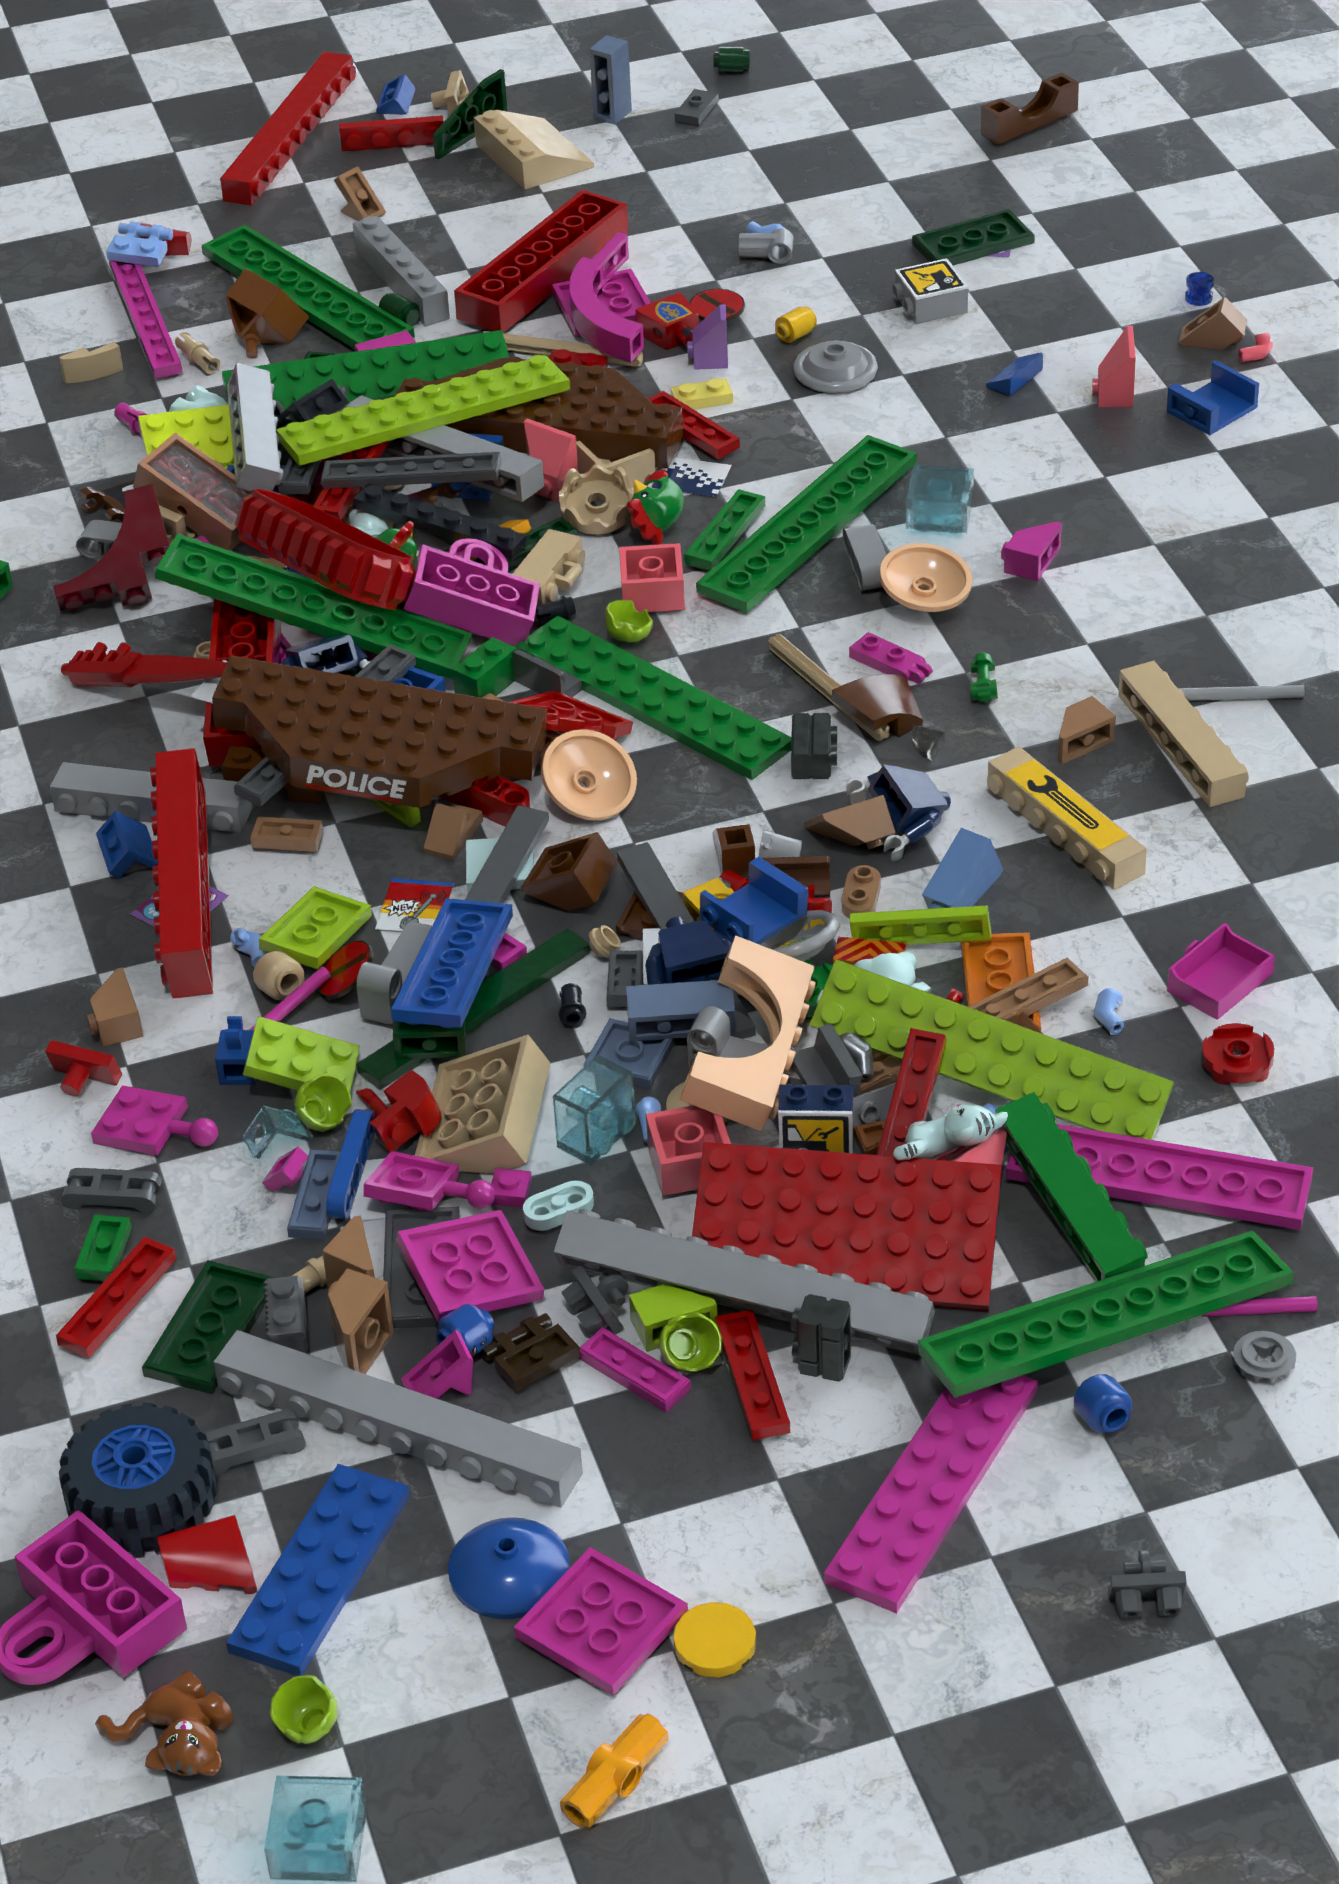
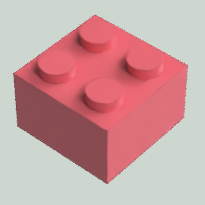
[619,543,685,612]
[646,1105,731,1196]

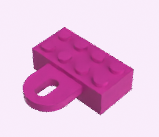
[404,539,540,646]
[0,1510,187,1685]

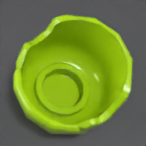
[605,600,653,643]
[294,1073,352,1132]
[659,1313,722,1372]
[270,1675,338,1744]

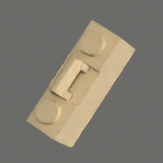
[513,529,585,605]

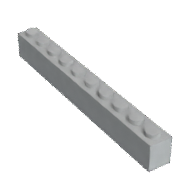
[554,1209,935,1355]
[214,1330,583,1508]

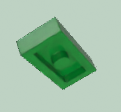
[74,1214,132,1281]

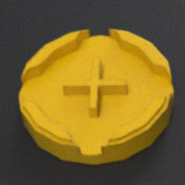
[673,1602,756,1678]

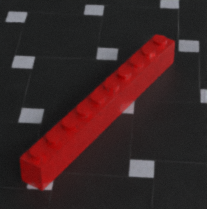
[220,51,356,206]

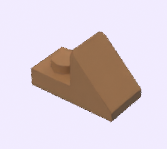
[334,166,386,221]
[424,803,483,861]

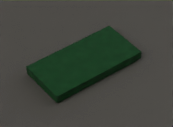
[912,209,1035,266]
[142,1260,276,1394]

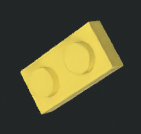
[670,378,733,409]

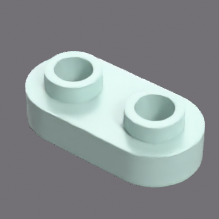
[523,1181,594,1231]

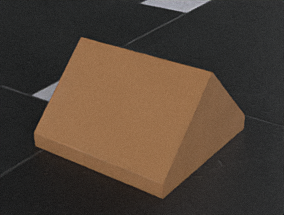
[322,1215,375,1291]

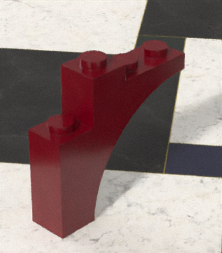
[53,484,170,611]

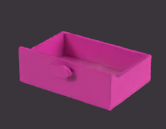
[1167,923,1275,1020]

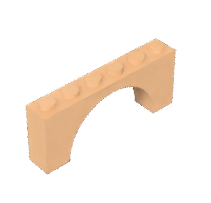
[679,935,816,1131]

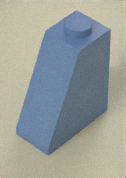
[922,827,1004,909]

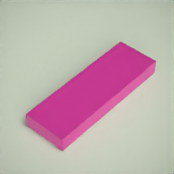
[578,1327,691,1412]

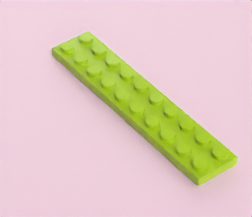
[276,355,570,466]
[810,959,1174,1140]

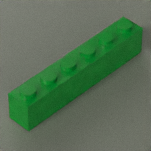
[995,1092,1148,1282]

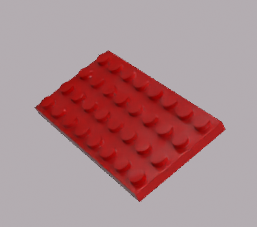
[692,1142,1002,1311]

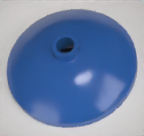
[448,1517,570,1619]

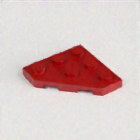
[509,690,633,740]

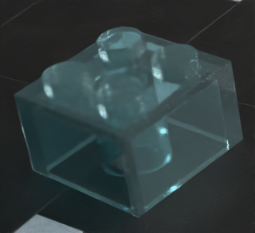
[906,465,974,534]
[553,1055,636,1165]
[264,1775,367,1882]

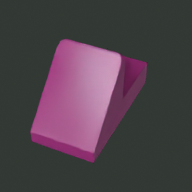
[401,1330,473,1399]

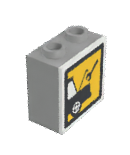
[892,258,968,324]

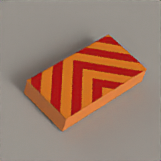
[833,937,906,965]

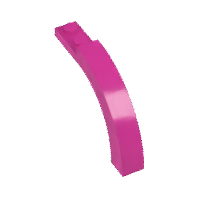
[569,232,644,363]

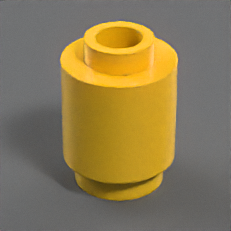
[775,307,817,343]

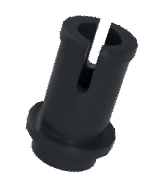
[536,595,576,625]
[558,983,587,1027]

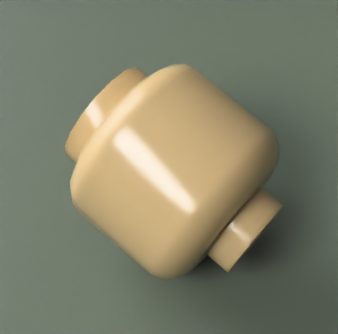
[253,951,305,1001]

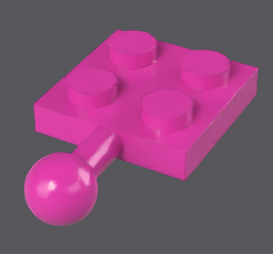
[91,1085,218,1156]
[363,1151,495,1211]

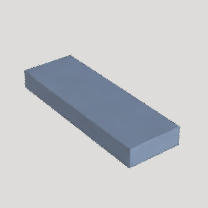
[287,1150,340,1240]

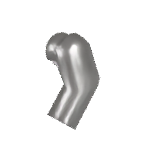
[840,1033,874,1080]

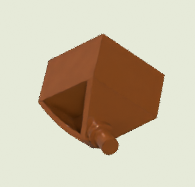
[226,268,309,358]

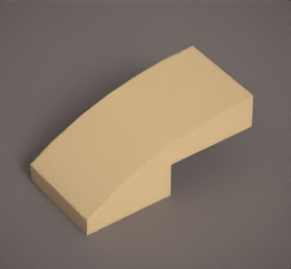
[59,342,123,383]

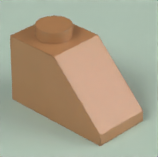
[1179,297,1247,350]
[1058,696,1116,764]
[86,967,143,1047]

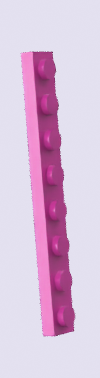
[109,260,183,378]

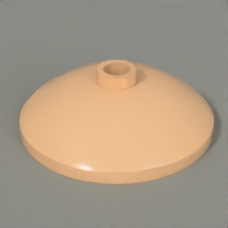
[879,543,972,612]
[541,730,637,820]

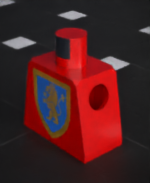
[635,292,699,350]

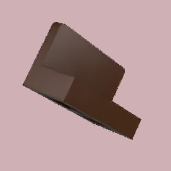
[762,856,830,897]

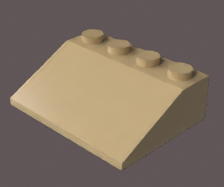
[474,110,594,190]
[415,1034,550,1174]

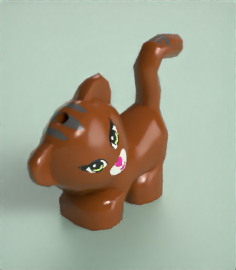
[95,1670,234,1776]

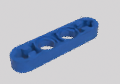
[326,1109,376,1220]

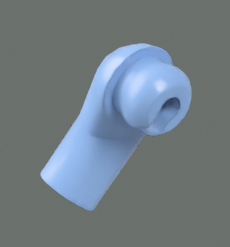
[230,928,267,968]
[1094,988,1124,1035]
[636,1096,661,1143]

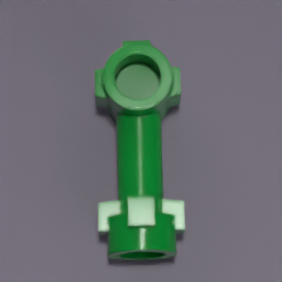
[970,652,998,702]

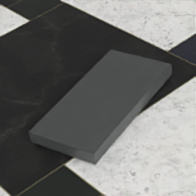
[383,1206,460,1329]

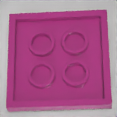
[552,269,651,337]
[396,1210,545,1323]
[514,1547,688,1696]

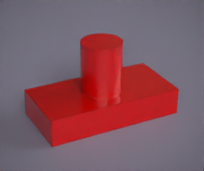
[45,1040,122,1096]

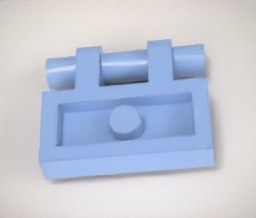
[106,222,173,267]

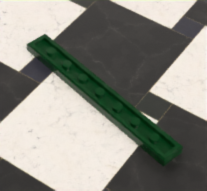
[356,928,590,1090]

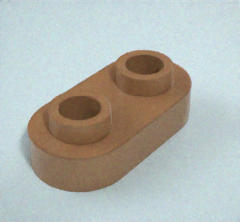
[841,865,881,919]

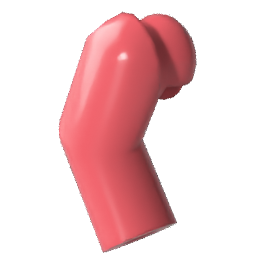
[1238,333,1273,363]

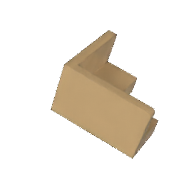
[576,441,655,488]

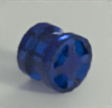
[1185,272,1214,306]

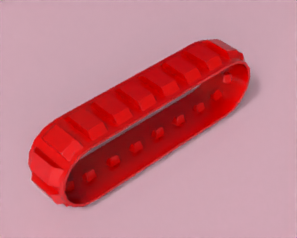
[235,488,416,609]

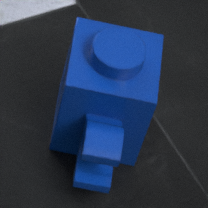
[215,1016,256,1085]

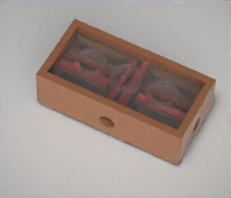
[133,433,252,551]

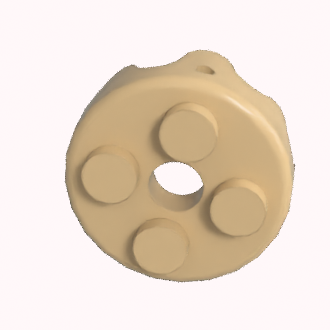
[559,464,634,535]

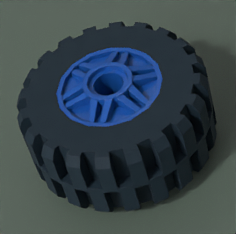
[59,1402,217,1556]

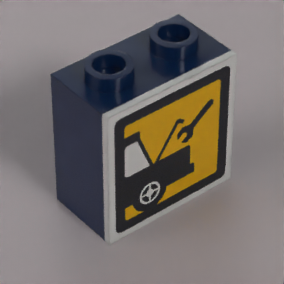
[778,1085,854,1153]

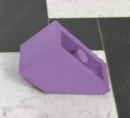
[687,304,728,370]

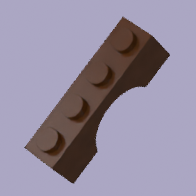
[981,73,1079,145]

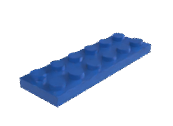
[391,898,513,1028]
[226,1464,410,1676]

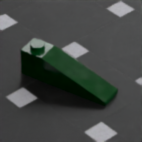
[433,69,508,160]

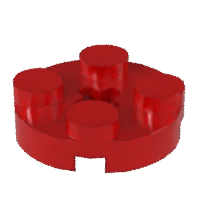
[1201,1023,1275,1085]

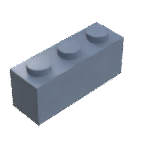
[589,35,632,125]
[626,980,735,1041]

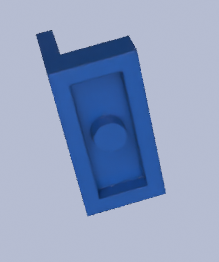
[96,811,158,879]

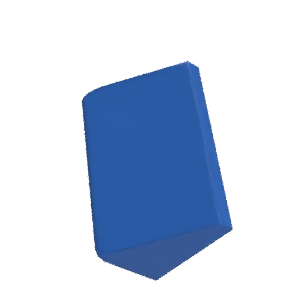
[376,74,415,115]
[986,353,1043,396]

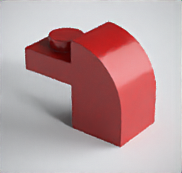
[370,1070,441,1153]

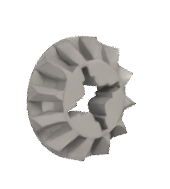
[1233,1331,1296,1384]

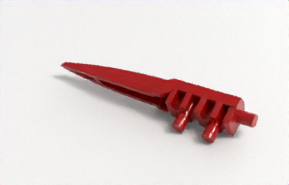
[61,642,228,688]

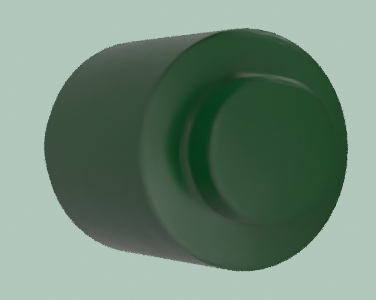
[713,47,750,73]
[379,293,419,326]

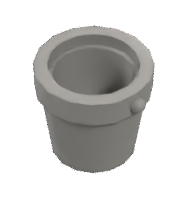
[758,829,802,858]

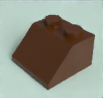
[521,832,618,911]

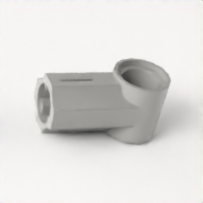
[739,228,794,264]

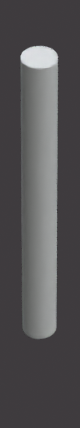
[1178,685,1305,701]

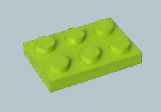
[259,886,372,969]
[243,1016,360,1092]

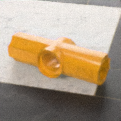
[560,1713,669,1829]

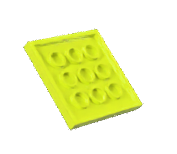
[138,405,234,469]

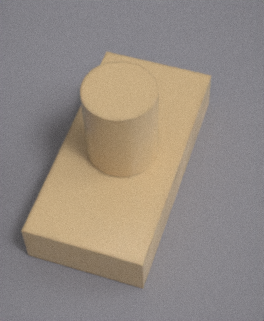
[431,70,469,114]

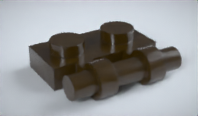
[481,1313,580,1392]

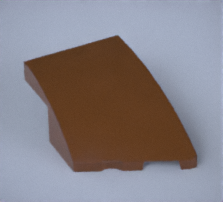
[832,674,923,738]

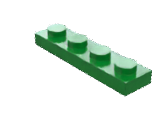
[684,489,766,571]

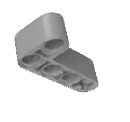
[357,921,432,1025]
[687,1006,803,1097]

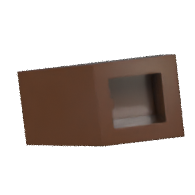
[712,824,755,878]

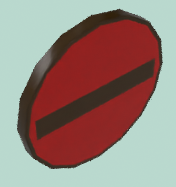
[690,288,745,321]
[318,940,374,999]

